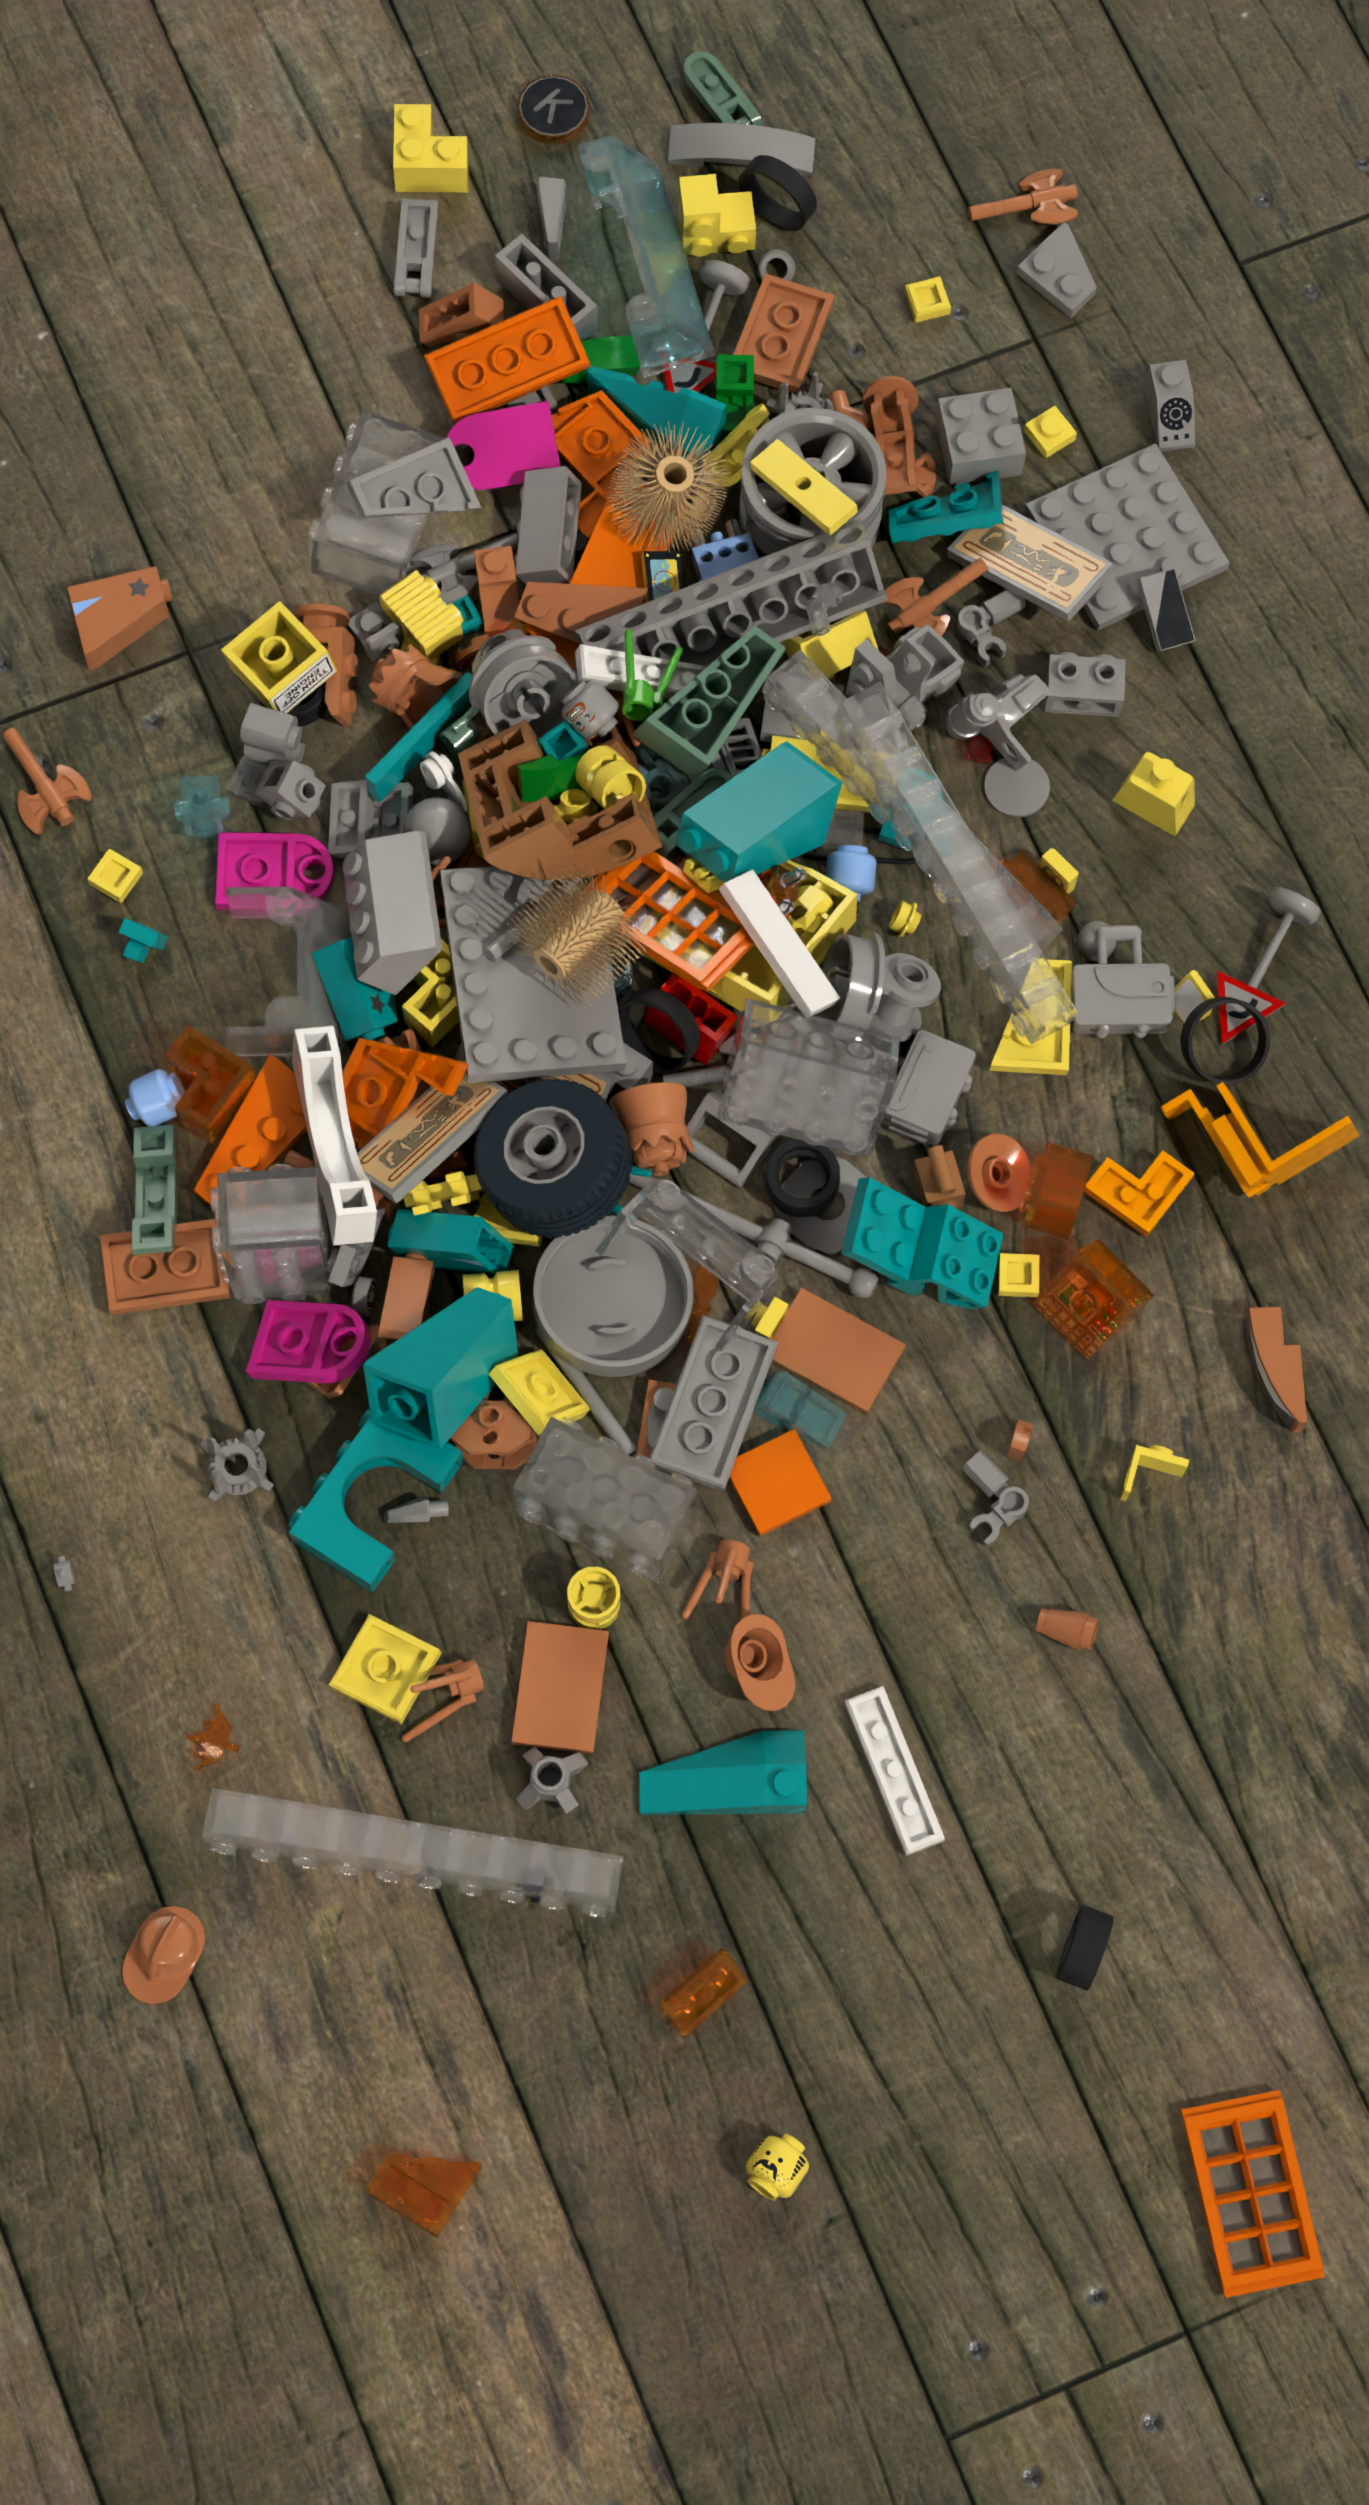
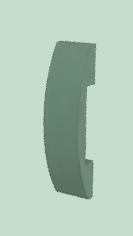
[132,1124,177,1255]

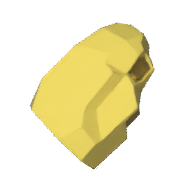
[785,885,834,946]

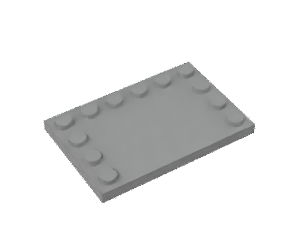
[439,866,626,1083]

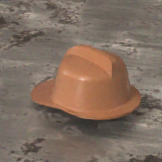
[724,1614,796,1711]
[122,1906,205,2005]

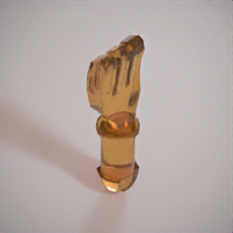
[686,1263,722,1345]

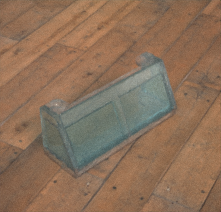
[577,134,715,377]

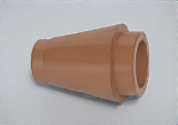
[1036,1608,1099,1652]

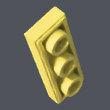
[750,439,858,536]

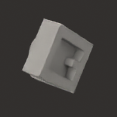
[346,602,403,662]

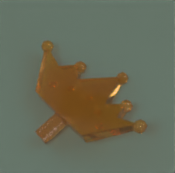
[187,1704,240,1771]

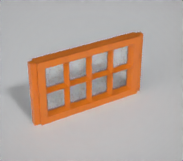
[574,851,755,992]
[1180,2089,1325,2298]

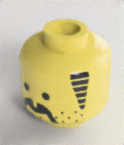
[746,2134,809,2201]

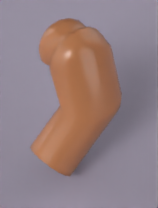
[828,390,874,432]

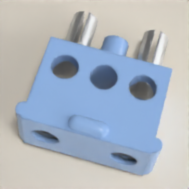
[689,519,759,582]

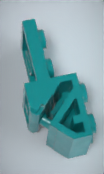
[841,1177,1004,1309]

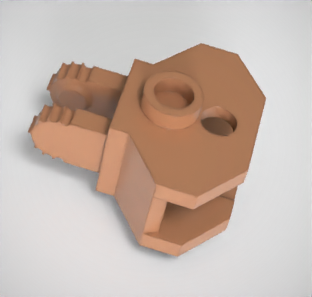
[451,1387,537,1470]

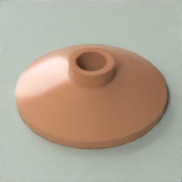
[967,1133,1032,1212]

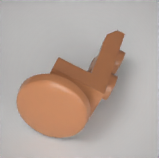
[863,376,919,495]
[293,603,359,726]

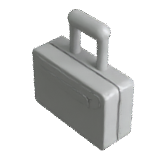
[1071,925,1176,1039]
[852,1030,976,1146]

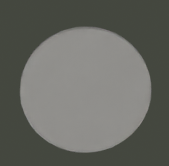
[984,756,1050,818]

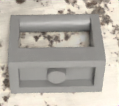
[686,1090,781,1189]

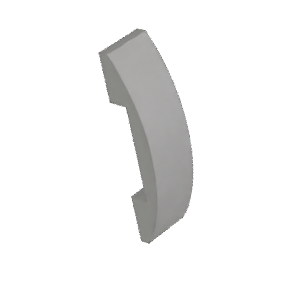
[668,123,815,176]

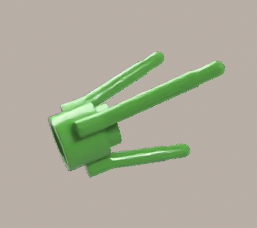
[622,629,683,721]

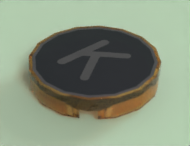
[517,75,590,144]

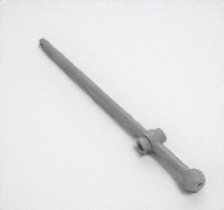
[628,1174,879,1299]

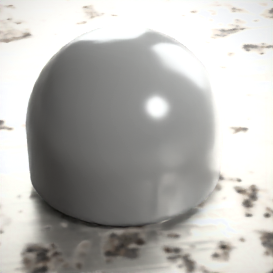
[758,249,796,281]
[1077,921,1117,962]

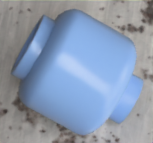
[825,845,877,903]
[125,1069,187,1127]

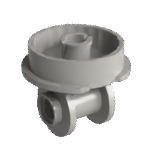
[469,629,578,738]
[815,931,941,1048]

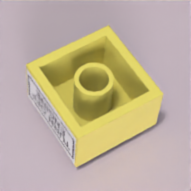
[221,601,337,713]

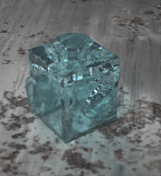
[174,775,231,838]

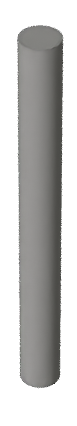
[534,1328,637,1460]

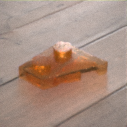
[365,2153,482,2239]

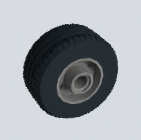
[473,1079,633,1238]

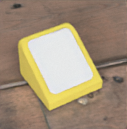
[1174,970,1215,1024]

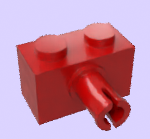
[643,973,738,1066]

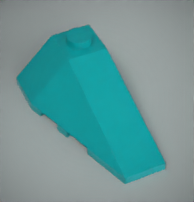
[587,366,727,476]
[639,1730,807,1815]

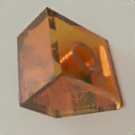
[1032,1239,1155,1360]

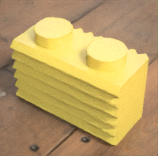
[379,569,464,661]

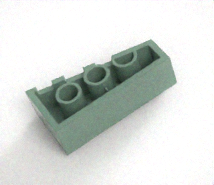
[632,626,786,780]

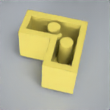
[393,104,469,193]
[678,174,756,257]
[402,939,459,1048]

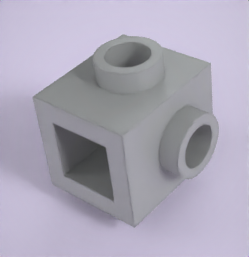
[255,760,326,820]

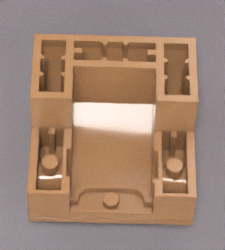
[458,719,662,880]

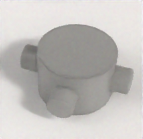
[53,1556,75,1592]

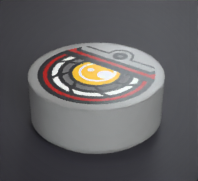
[351,1276,377,1318]

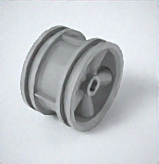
[739,408,886,558]

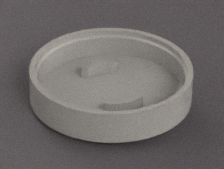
[532,1216,693,1377]

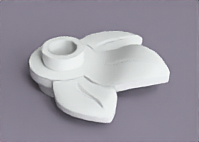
[420,751,468,812]

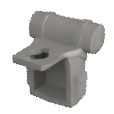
[886,625,964,732]
[945,674,1051,771]

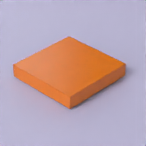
[729,1429,832,1537]

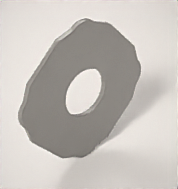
[774,1157,866,1255]

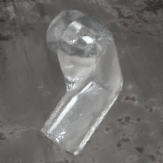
[806,582,843,636]

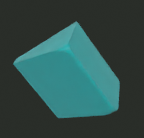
[537,719,590,761]

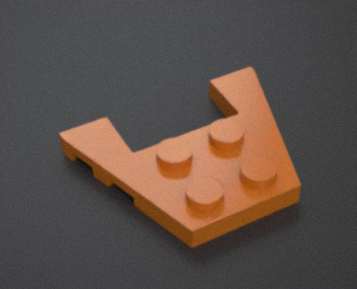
[552,390,651,539]
[342,1038,469,1149]

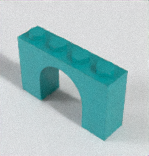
[288,1408,464,1594]

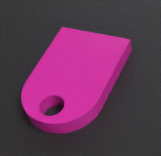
[446,400,561,490]
[215,832,334,911]
[246,1300,371,1383]

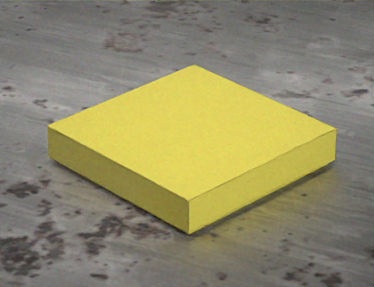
[489,1349,590,1436]
[329,1614,442,1724]

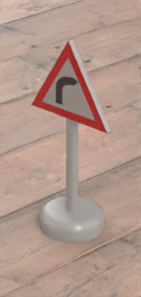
[659,260,750,393]
[1217,887,1321,1045]

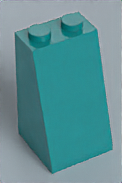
[675,741,843,883]
[363,1287,519,1449]

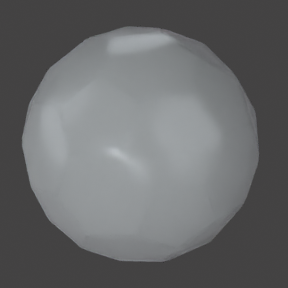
[403,797,472,866]

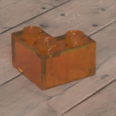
[165,1025,256,1143]
[1019,1142,1094,1240]

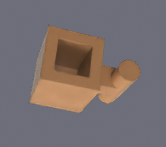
[912,1145,966,1210]

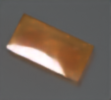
[658,1948,748,2037]

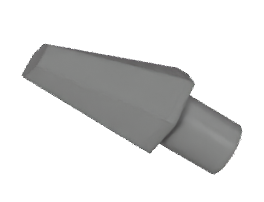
[383,1496,449,1523]

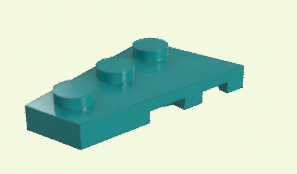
[889,470,1003,543]

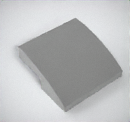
[328,780,414,859]

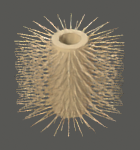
[606,421,730,553]
[506,862,651,1008]

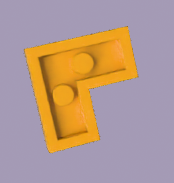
[1083,1150,1195,1237]

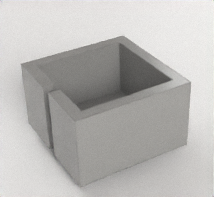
[935,388,1026,486]

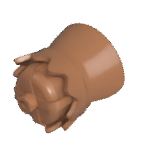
[369,644,463,729]
[608,1082,694,1176]

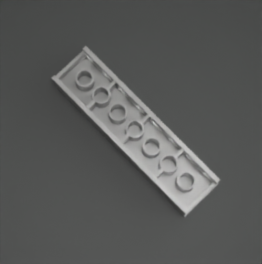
[575,519,888,693]

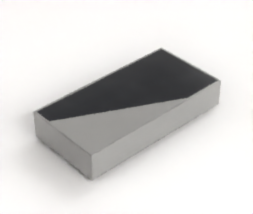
[1136,568,1195,653]

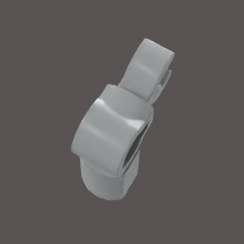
[956,589,1026,667]
[962,1450,1029,1547]

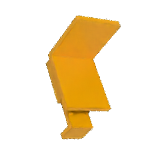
[1160,1082,1360,1198]

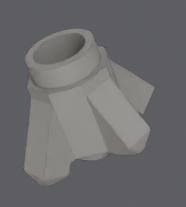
[516,1746,589,1814]

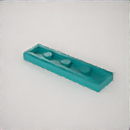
[365,672,472,803]

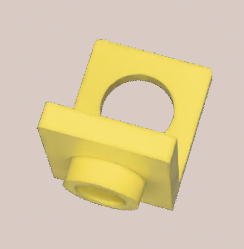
[1120,1445,1189,1501]

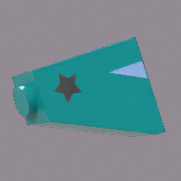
[311,937,397,1041]
[388,1209,515,1278]

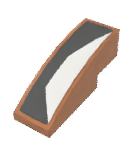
[1243,1307,1307,1433]

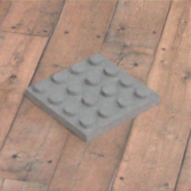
[1025,443,1230,631]

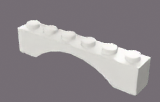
[292,1026,377,1246]

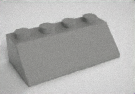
[342,830,442,995]

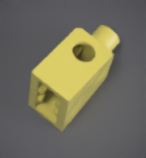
[1113,752,1195,836]

